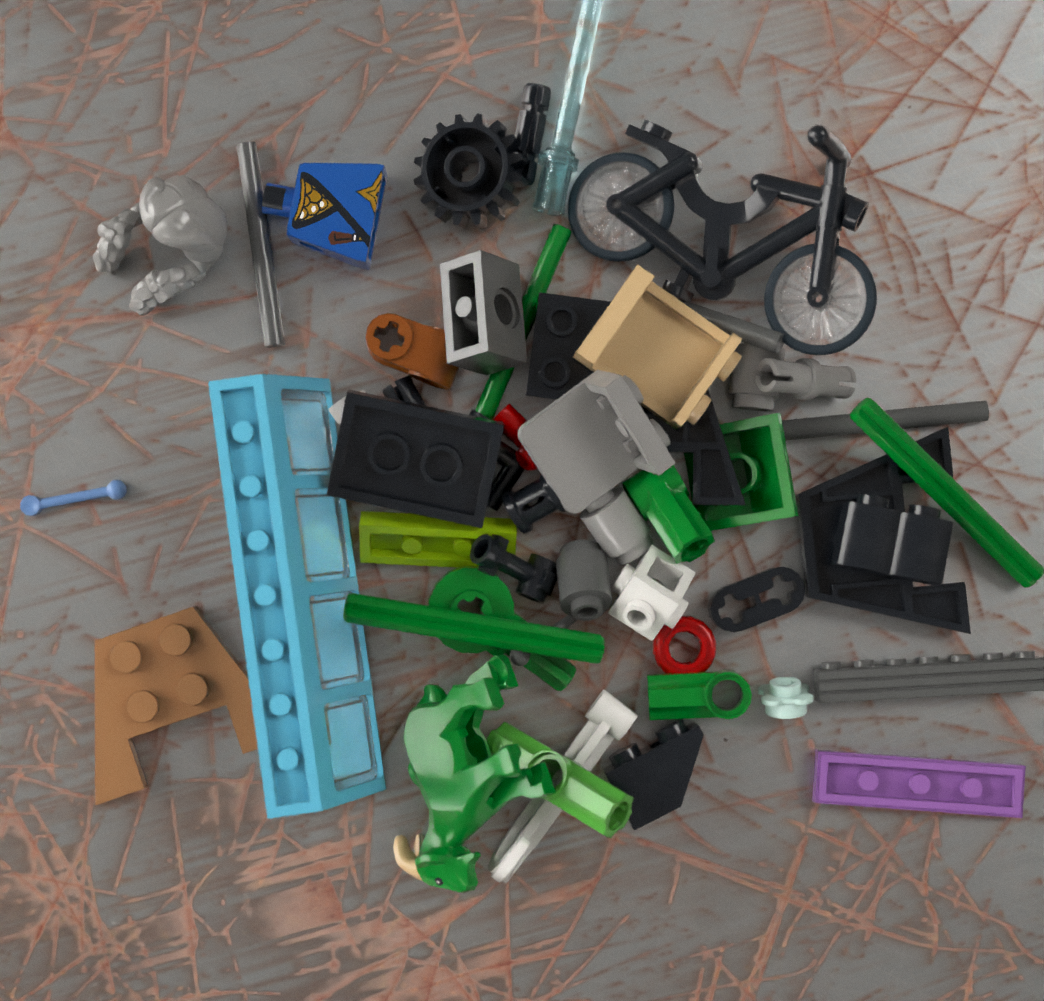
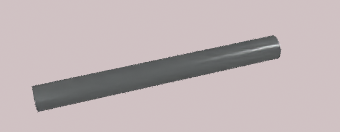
[236,142,285,348]
[782,400,989,441]

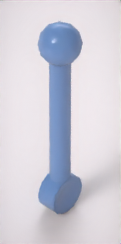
[20,480,127,516]

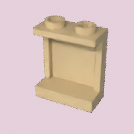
[573,264,742,429]

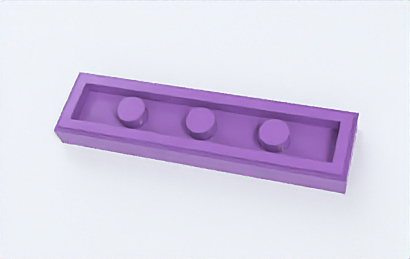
[812,749,1026,818]

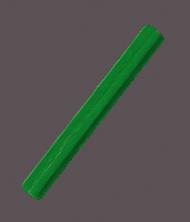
[850,398,1044,588]
[343,593,605,664]

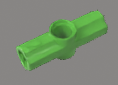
[486,722,633,838]

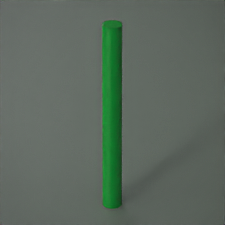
[475,224,572,420]

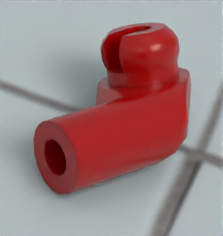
[493,403,538,471]

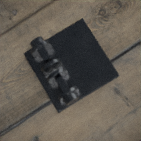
[526,292,611,400]

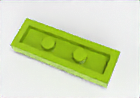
[359,511,517,568]

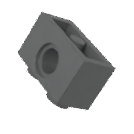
[440,250,527,375]

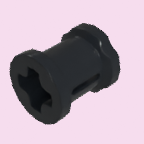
[502,473,566,534]

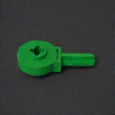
[428,566,576,691]

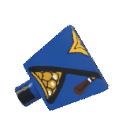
[262,163,388,270]

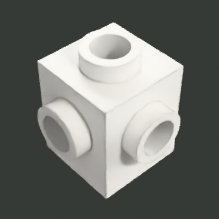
[608,545,696,641]

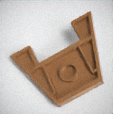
[94,606,258,806]

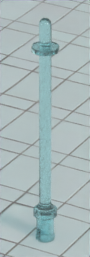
[532,0,603,216]

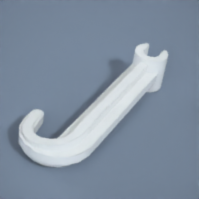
[488,689,638,883]

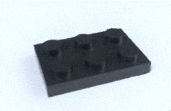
[326,389,505,528]

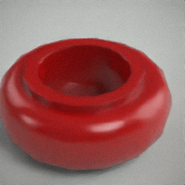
[653,616,716,674]

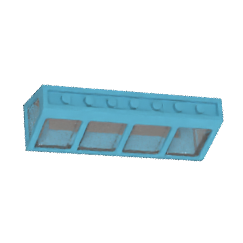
[208,374,387,819]

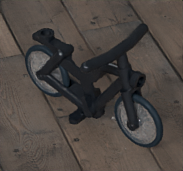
[568,120,877,355]

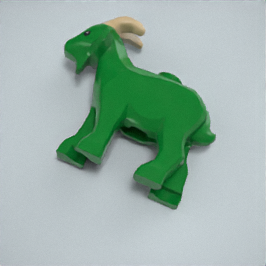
[393,655,556,893]

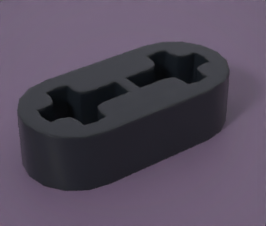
[708,567,805,632]

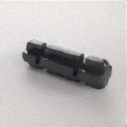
[514,83,551,185]

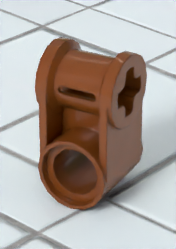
[366,313,459,391]

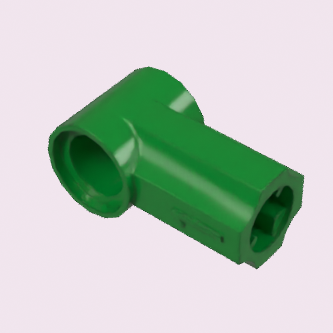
[621,465,715,564]
[647,669,752,720]

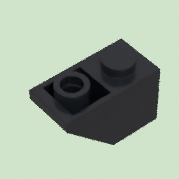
[603,719,704,831]

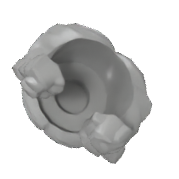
[93,175,227,316]

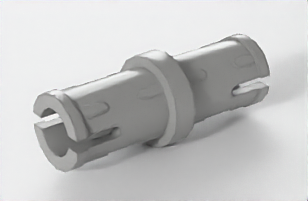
[755,358,856,400]

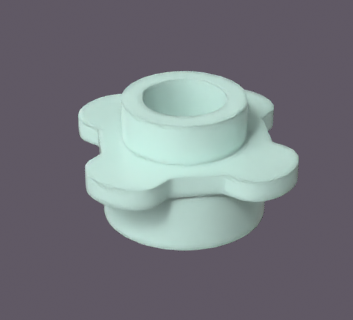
[758,677,813,719]

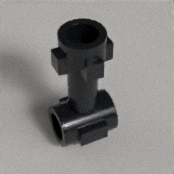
[470,534,557,604]

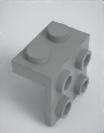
[518,370,676,514]

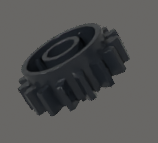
[413,113,528,230]

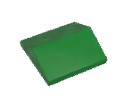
[684,413,798,531]

